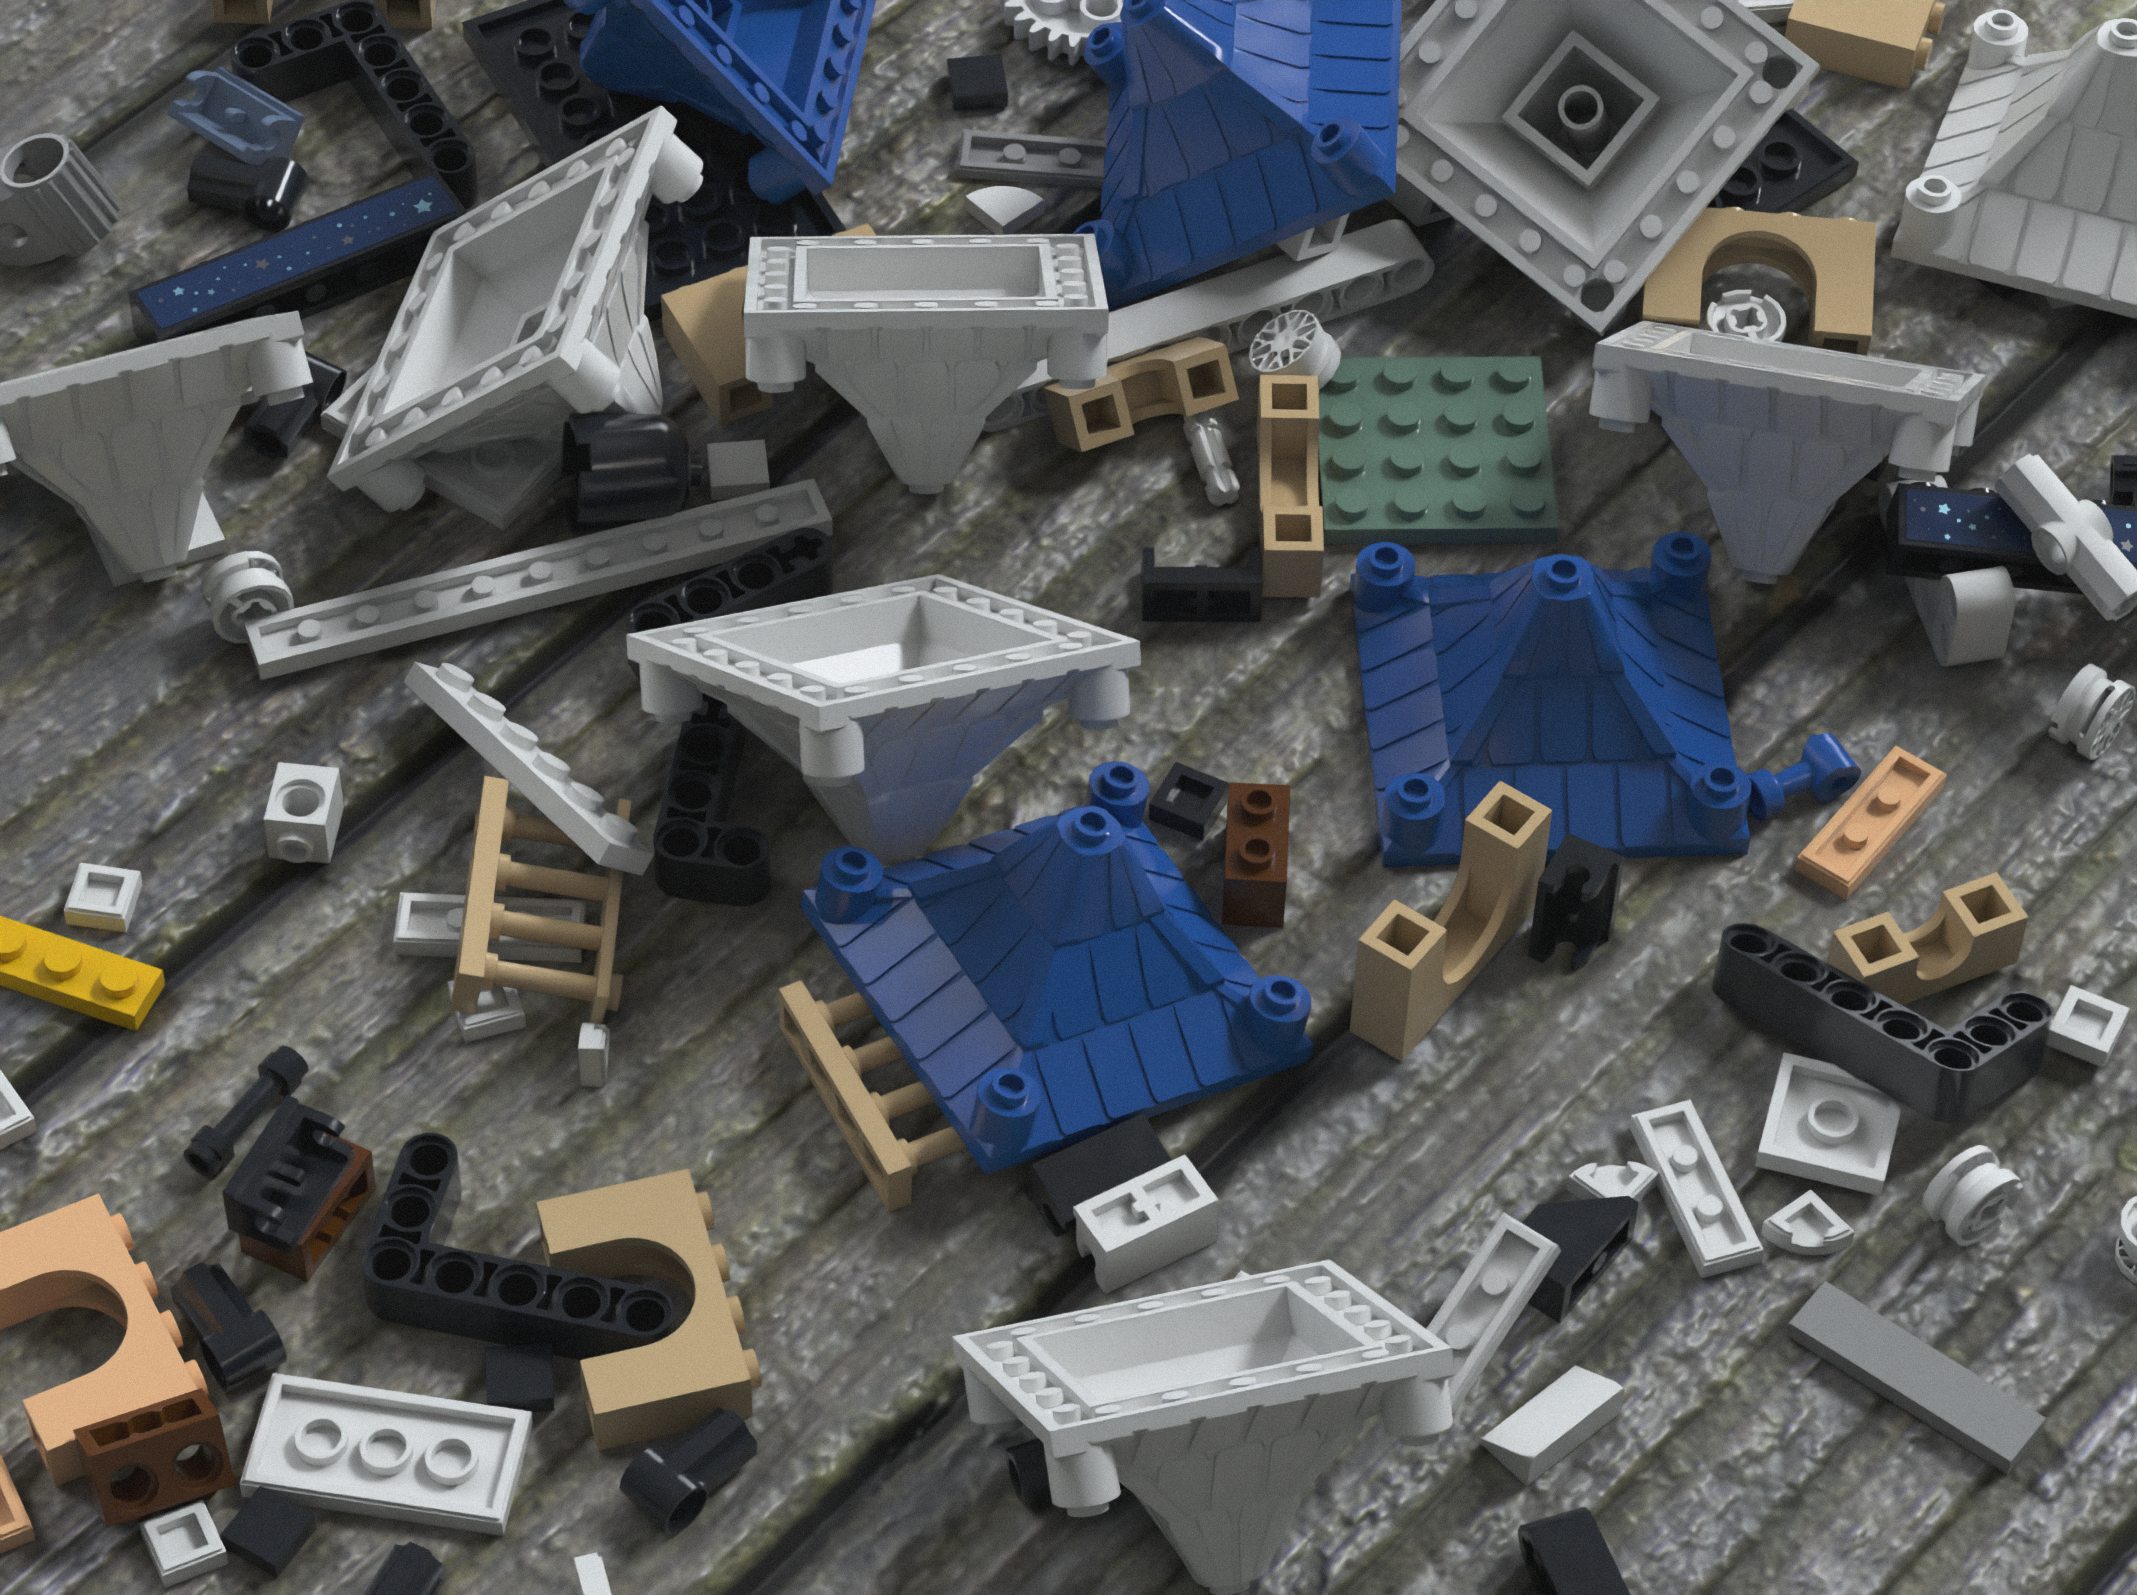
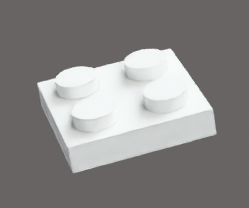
[1755,1052,1903,1196]

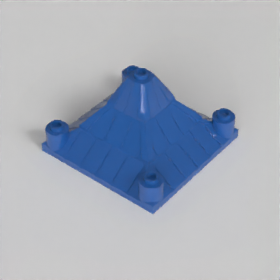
[563,0,876,205]
[1073,0,1402,311]
[1349,532,1751,867]
[800,761,1314,1175]

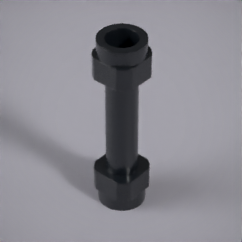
[183,1045,309,1178]

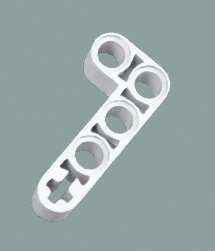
[1879,475,2015,667]

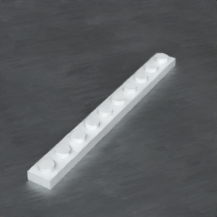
[243,478,833,680]

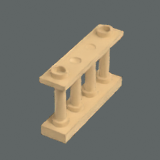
[450,776,639,1025]
[779,980,967,1212]

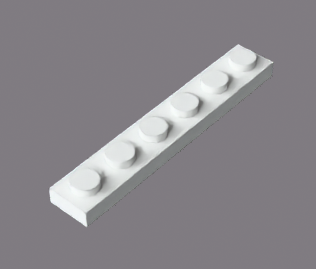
[404,662,654,876]

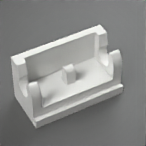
[1073,1155,1218,1294]

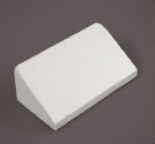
[1480,1365,1625,1486]

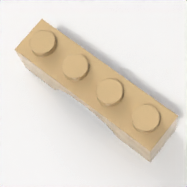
[1257,375,1324,598]

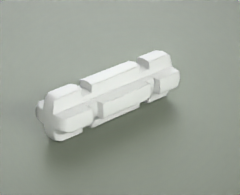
[1183,409,1240,507]

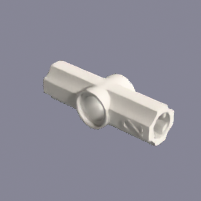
[1994,454,2137,621]

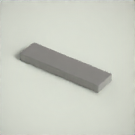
[956,129,1108,188]
[1786,1281,2046,1474]

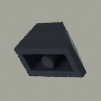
[1522,1196,1639,1323]

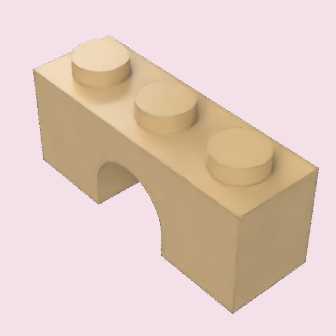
[1044,336,1239,452]
[1827,872,2028,1005]

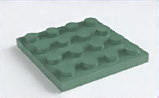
[1318,356,1559,545]

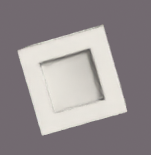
[264,762,344,864]

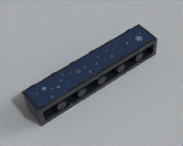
[128,170,467,346]
[1886,482,2137,595]

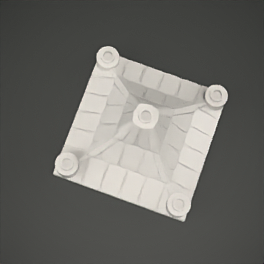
[1396,0,1820,336]
[1890,9,2137,319]
[327,106,703,513]
[744,234,1109,494]
[0,311,313,583]
[1589,320,1986,584]
[626,574,1141,868]
[952,1260,1456,1595]

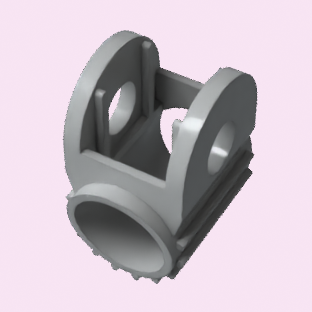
[0,133,122,267]

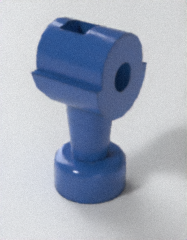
[1748,733,1861,821]

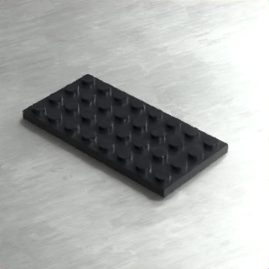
[462,0,847,322]

